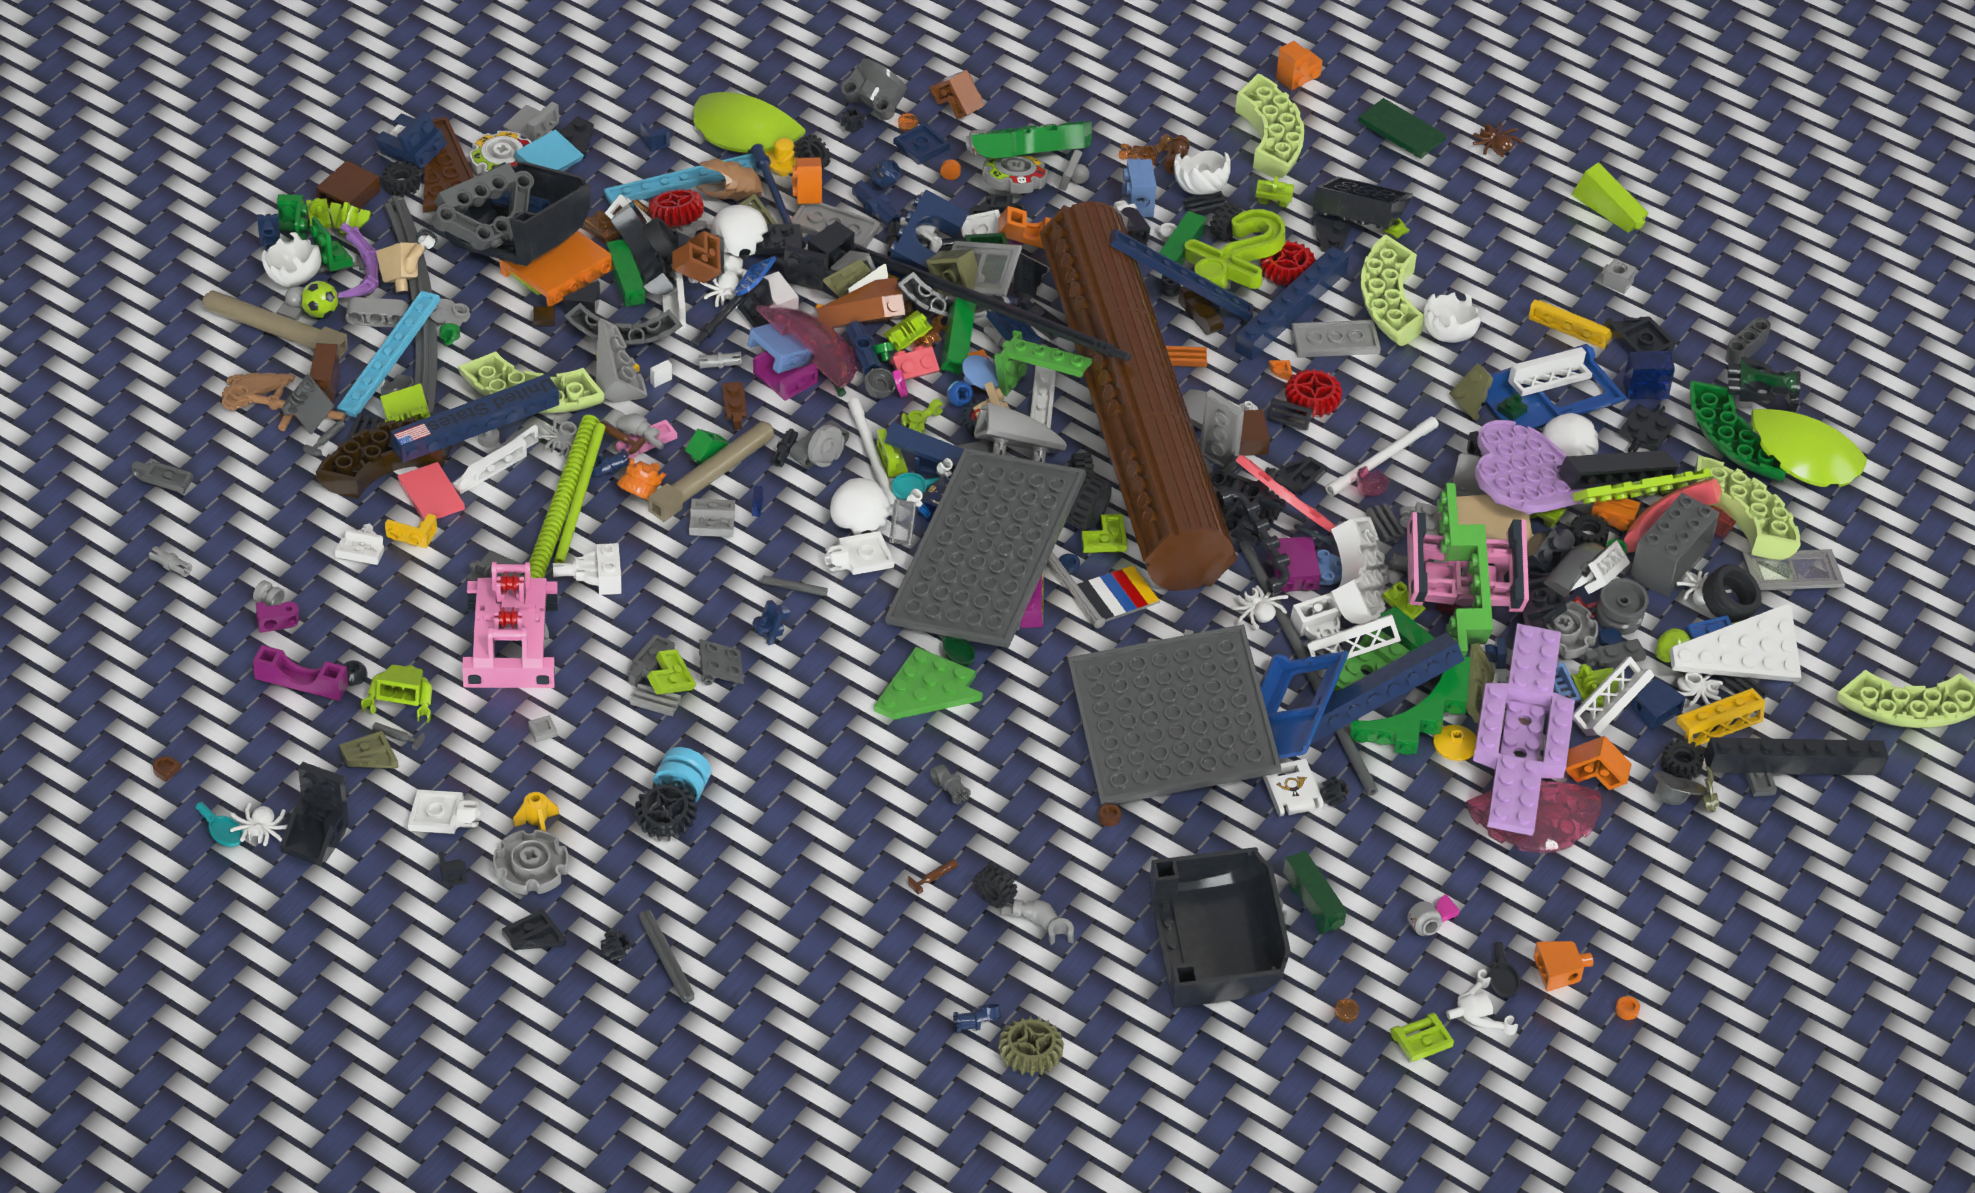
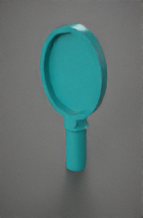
[891,473,948,500]
[195,802,243,847]

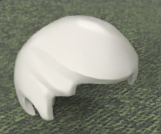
[1174,150,1231,195]
[710,205,768,257]
[262,232,321,287]
[1424,292,1481,343]
[1542,413,1599,456]
[830,478,891,535]

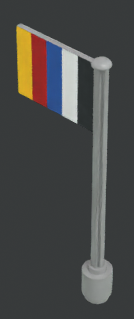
[1048,552,1160,629]

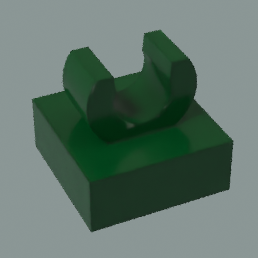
[1497,393,1528,421]

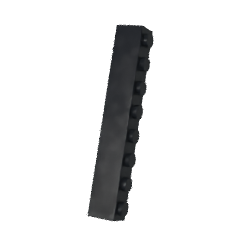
[1703,737,1889,775]

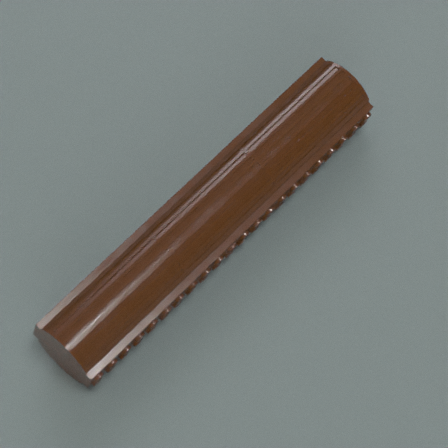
[1039,201,1237,591]

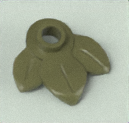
[1703,766,1719,812]

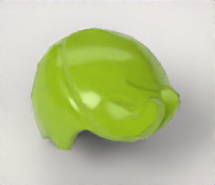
[1655,628,1691,662]

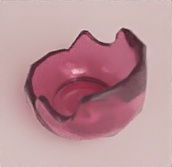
[1356,466,1389,496]

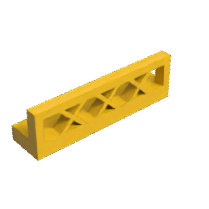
[1528,299,1614,349]
[1676,688,1765,747]

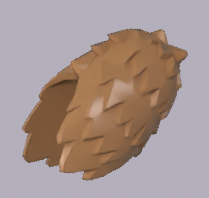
[696,159,763,201]

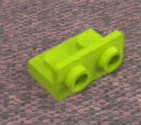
[876,428,908,478]

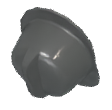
[1654,771,1707,805]

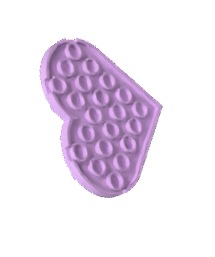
[1475,420,1597,514]

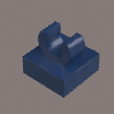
[1485,638,1507,669]

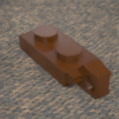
[722,382,747,430]

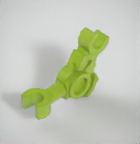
[901,398,943,434]

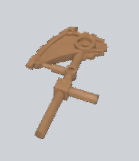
[222,373,345,431]

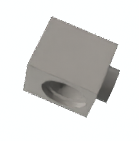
[1602,258,1636,294]

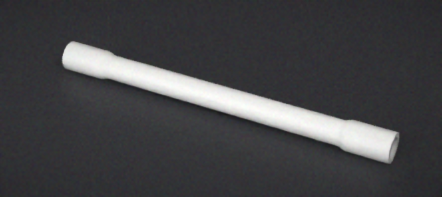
[848,398,899,512]
[1325,416,1439,497]

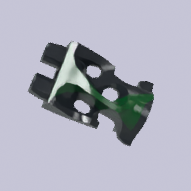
[1728,357,1801,413]

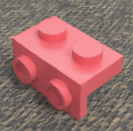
[889,346,940,381]

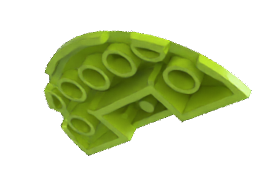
[693,92,806,153]
[1751,409,1867,487]

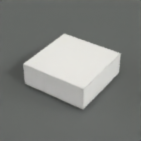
[650,360,672,388]

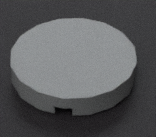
[808,424,845,467]

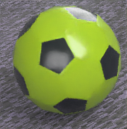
[301,281,338,318]

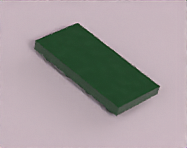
[1358,98,1446,159]

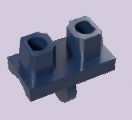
[257,214,281,251]
[752,600,790,645]

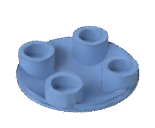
[962,355,999,390]
[1317,549,1342,585]

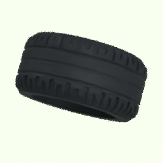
[1702,564,1762,623]

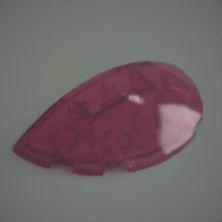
[756,304,857,388]
[1466,782,1602,853]

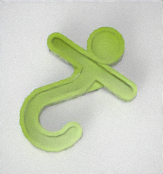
[1185,209,1285,289]

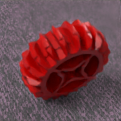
[648,189,704,228]
[1260,239,1315,287]
[1285,368,1342,418]

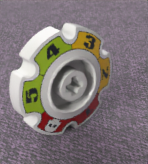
[470,131,532,174]

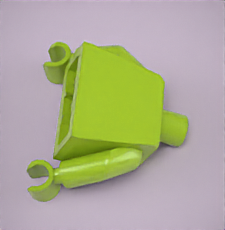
[361,665,432,723]

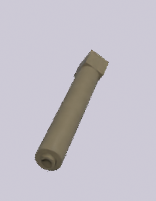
[203,290,348,360]
[648,421,774,522]

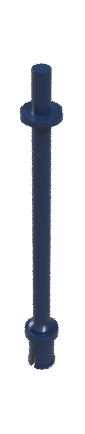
[751,144,806,249]

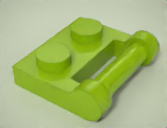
[1390,1012,1454,1062]

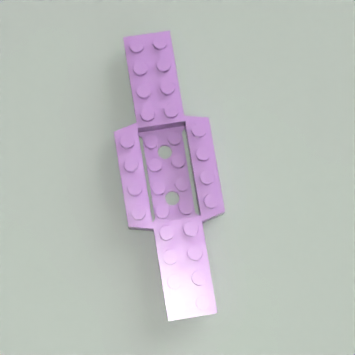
[1473,623,1575,836]

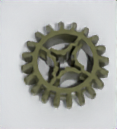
[998,1015,1064,1076]

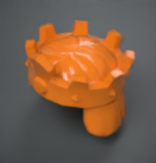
[617,458,666,500]

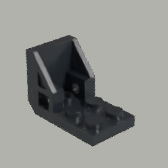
[280,761,349,867]

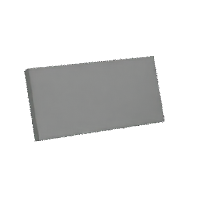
[791,203,881,248]
[1291,320,1381,358]
[1200,390,1244,472]

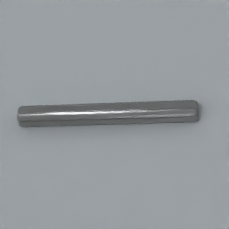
[639,910,694,1003]

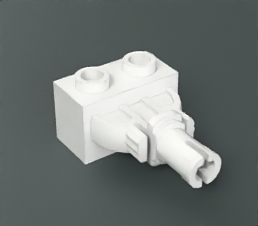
[553,543,621,595]
[1290,592,1343,653]

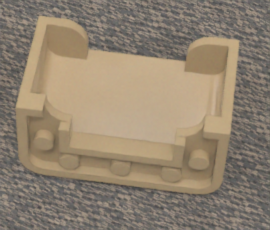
[1438,494,1533,544]

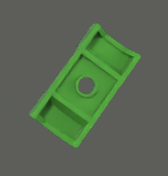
[1333,630,1410,691]

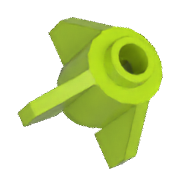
[329,202,371,236]

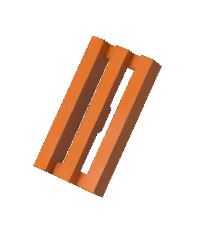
[1166,346,1207,367]

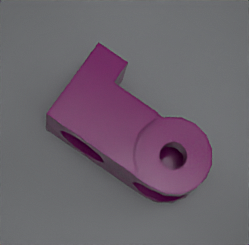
[255,601,299,633]

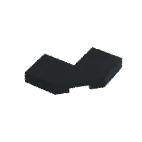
[969,194,1013,215]

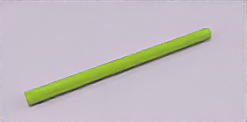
[554,423,606,563]

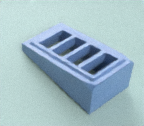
[1553,662,1582,703]

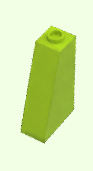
[1572,162,1648,233]

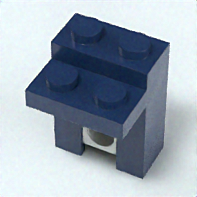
[375,110,447,170]

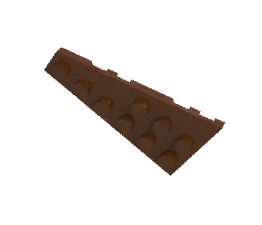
[423,116,474,213]

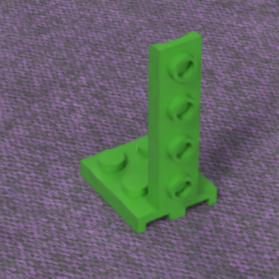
[994,330,1092,396]

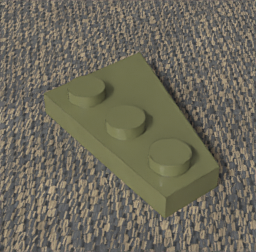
[1466,643,1495,723]

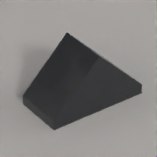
[563,280,600,315]

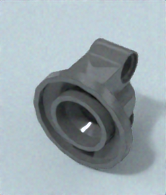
[841,58,907,120]

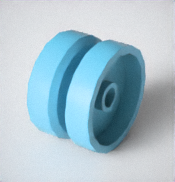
[653,747,712,803]

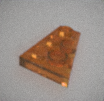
[582,199,649,244]

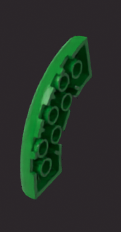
[971,121,1092,158]
[1690,381,1786,482]

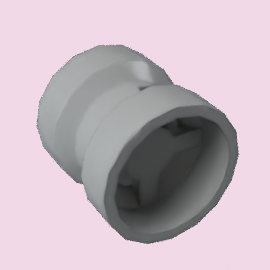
[253,580,285,606]

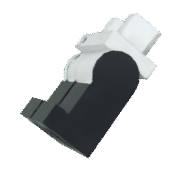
[1114,200,1151,246]

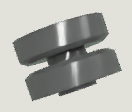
[1595,578,1649,635]

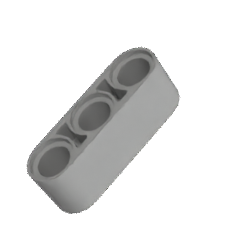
[345,297,409,328]

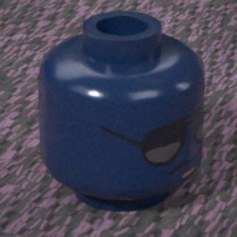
[870,159,901,189]

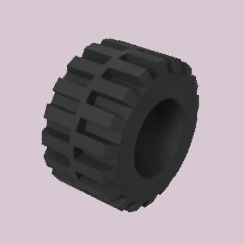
[1066,471,1112,531]

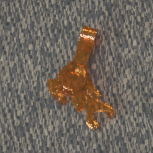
[1119,134,1172,165]
[913,315,947,347]

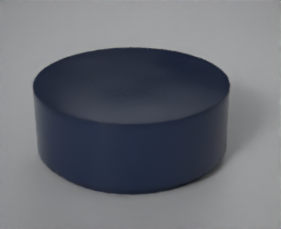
[1059,553,1080,575]
[1599,628,1622,646]

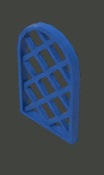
[734,256,776,296]

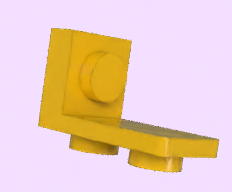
[385,513,437,549]

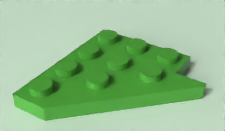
[874,647,983,720]

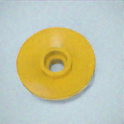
[1433,725,1476,761]

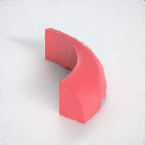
[1624,479,1722,553]

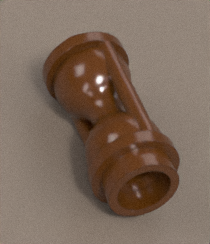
[1164,135,1190,175]

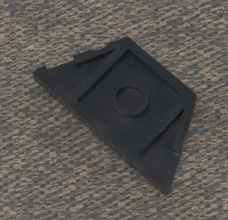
[739,223,804,255]
[1604,316,1676,376]
[1522,571,1567,628]

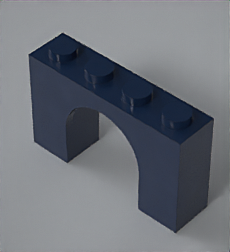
[889,189,969,273]

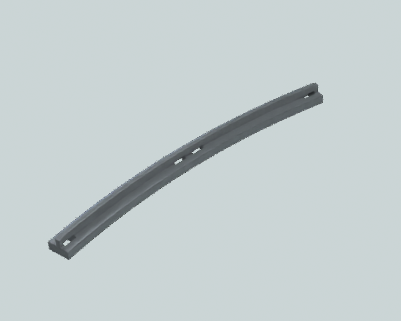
[384,195,438,416]

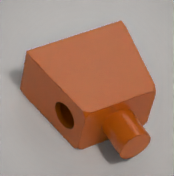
[1533,941,1593,992]

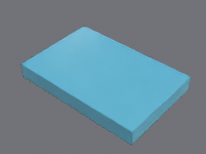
[514,130,584,171]

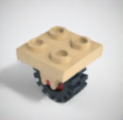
[962,381,1010,437]

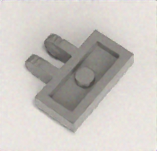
[1400,502,1438,535]

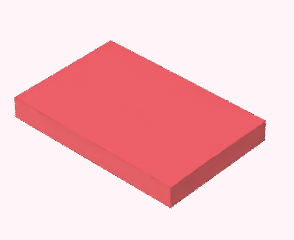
[398,462,465,521]

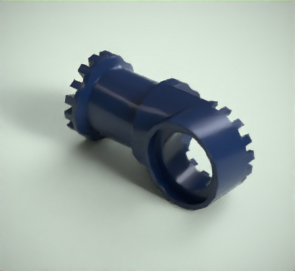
[591,449,630,478]
[953,1004,1001,1033]

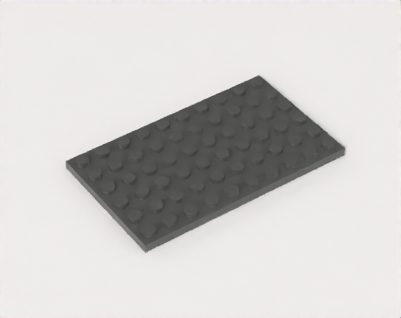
[885,448,1086,648]

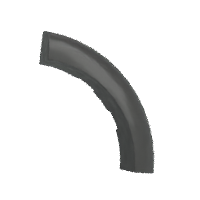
[896,272,1010,318]
[564,303,683,346]
[1543,542,1606,597]

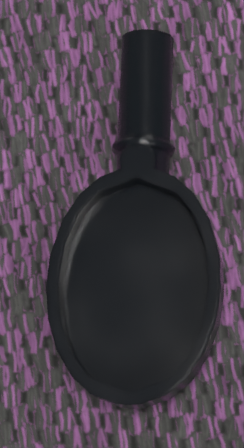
[1490,942,1520,998]

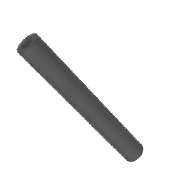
[762,575,828,597]

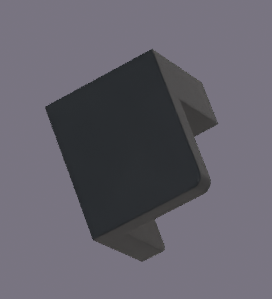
[438,851,467,887]

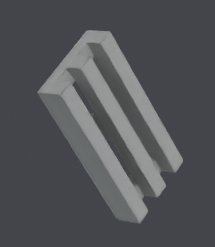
[630,683,681,717]

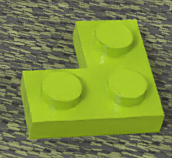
[1081,514,1127,553]
[647,649,696,695]

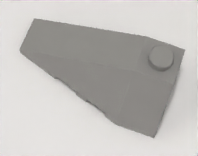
[596,318,648,403]

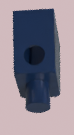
[1631,679,1686,731]

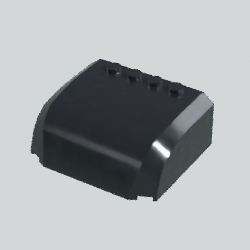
[441,162,591,266]
[1149,847,1291,1008]

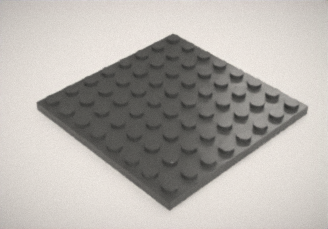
[1068,624,1282,806]

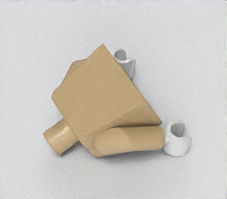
[376,235,435,293]

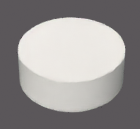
[1158,223,1177,242]

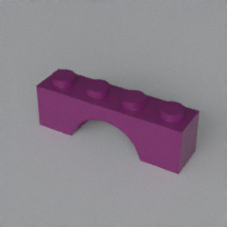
[253,645,348,701]

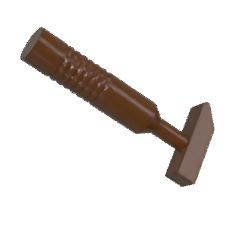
[600,421,645,455]
[908,859,958,895]

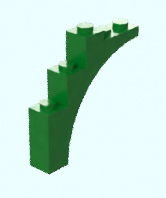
[1350,656,1470,755]

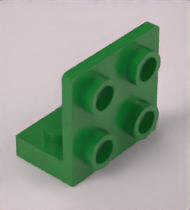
[277,194,309,240]
[310,217,353,272]

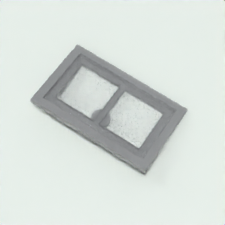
[951,241,1022,296]
[1742,549,1845,590]

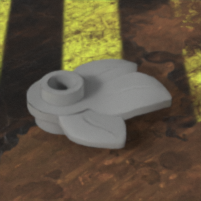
[670,220,707,238]
[429,298,470,327]

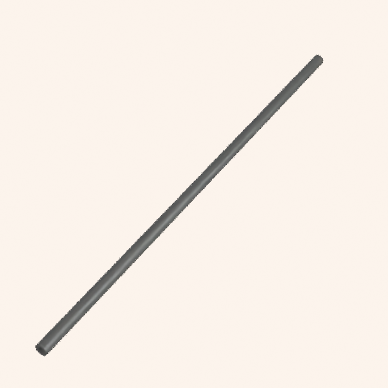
[1204,458,1378,796]

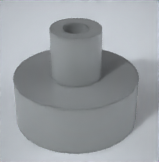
[478,429,500,448]

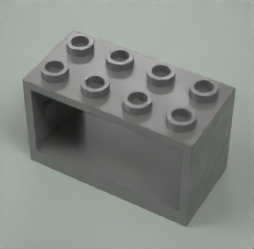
[1630,493,1720,598]

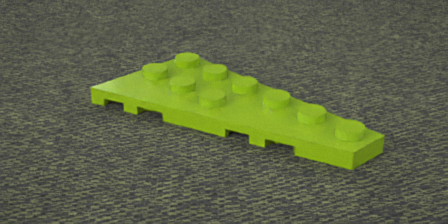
[1572,468,1711,504]

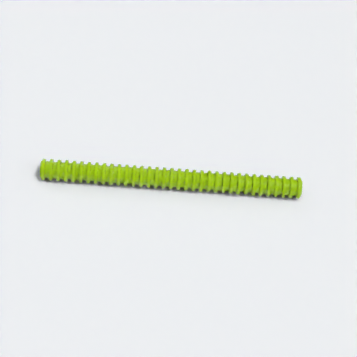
[523,415,600,581]

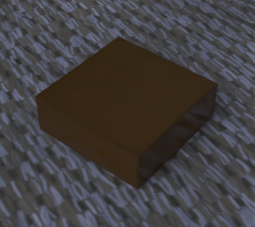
[533,306,555,326]

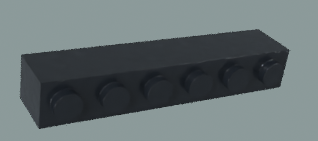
[1558,450,1679,490]

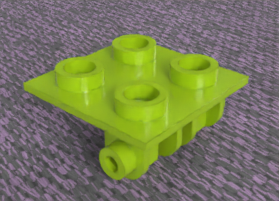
[884,310,932,352]
[380,383,430,423]
[1571,664,1618,708]

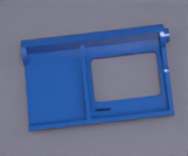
[1485,344,1627,430]
[1260,650,1348,759]

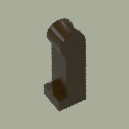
[1178,286,1224,335]

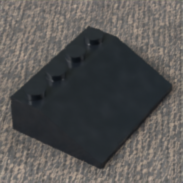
[1313,176,1413,229]

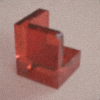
[1710,505,1736,539]

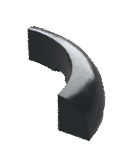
[611,201,676,295]

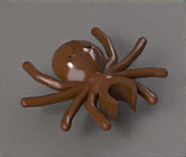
[1472,122,1523,157]

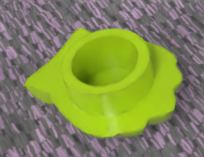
[1382,218,1410,239]

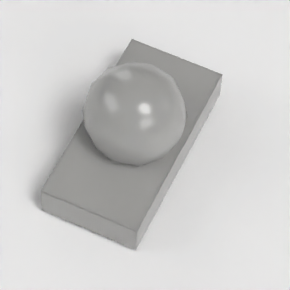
[1059,149,1089,191]
[276,286,305,321]

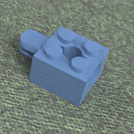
[1122,158,1157,217]

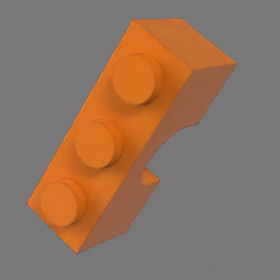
[997,206,1051,249]

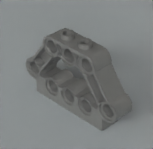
[432,163,534,250]

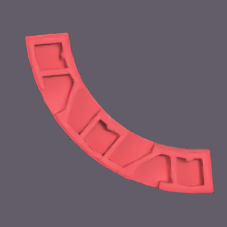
[1235,455,1336,533]

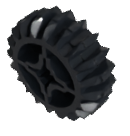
[634,780,698,841]

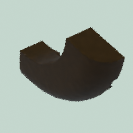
[316,417,453,499]

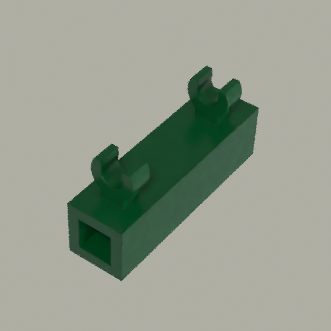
[1283,850,1347,935]

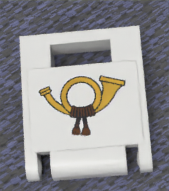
[1263,759,1323,817]

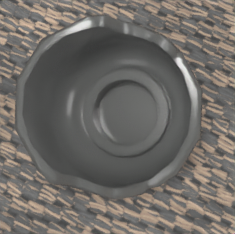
[864,368,896,399]
[381,374,414,396]

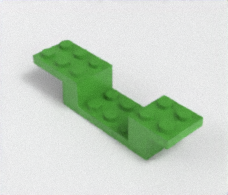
[1437,483,1493,656]

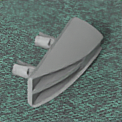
[974,402,1067,462]

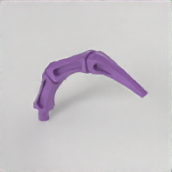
[337,222,379,298]

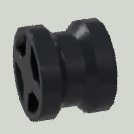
[1160,274,1181,297]

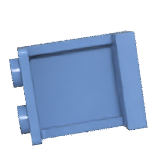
[747,320,814,373]

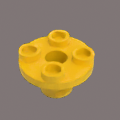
[765,138,798,177]

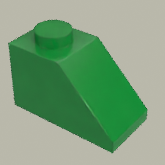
[685,428,731,464]

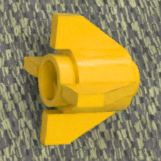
[513,792,559,831]

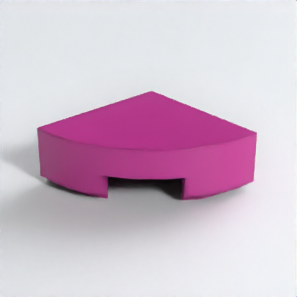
[893,370,908,398]
[1436,894,1460,923]

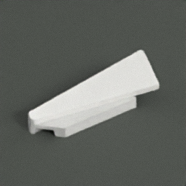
[451,424,538,494]

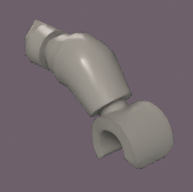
[600,409,665,450]
[1001,899,1074,945]

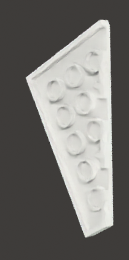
[1670,604,1802,682]

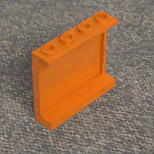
[499,231,613,306]

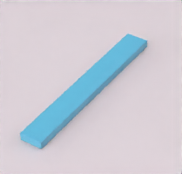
[604,153,761,206]
[337,291,441,418]

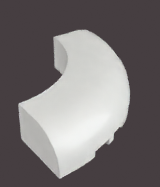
[1331,517,1389,624]

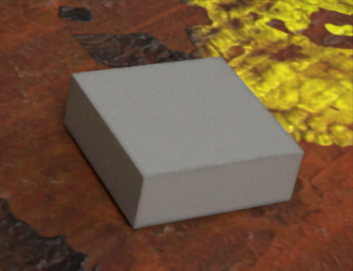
[528,715,558,742]

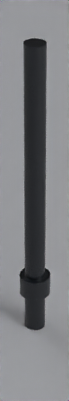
[692,266,773,347]

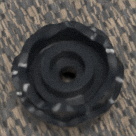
[342,660,368,686]

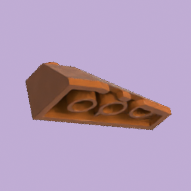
[817,277,905,330]

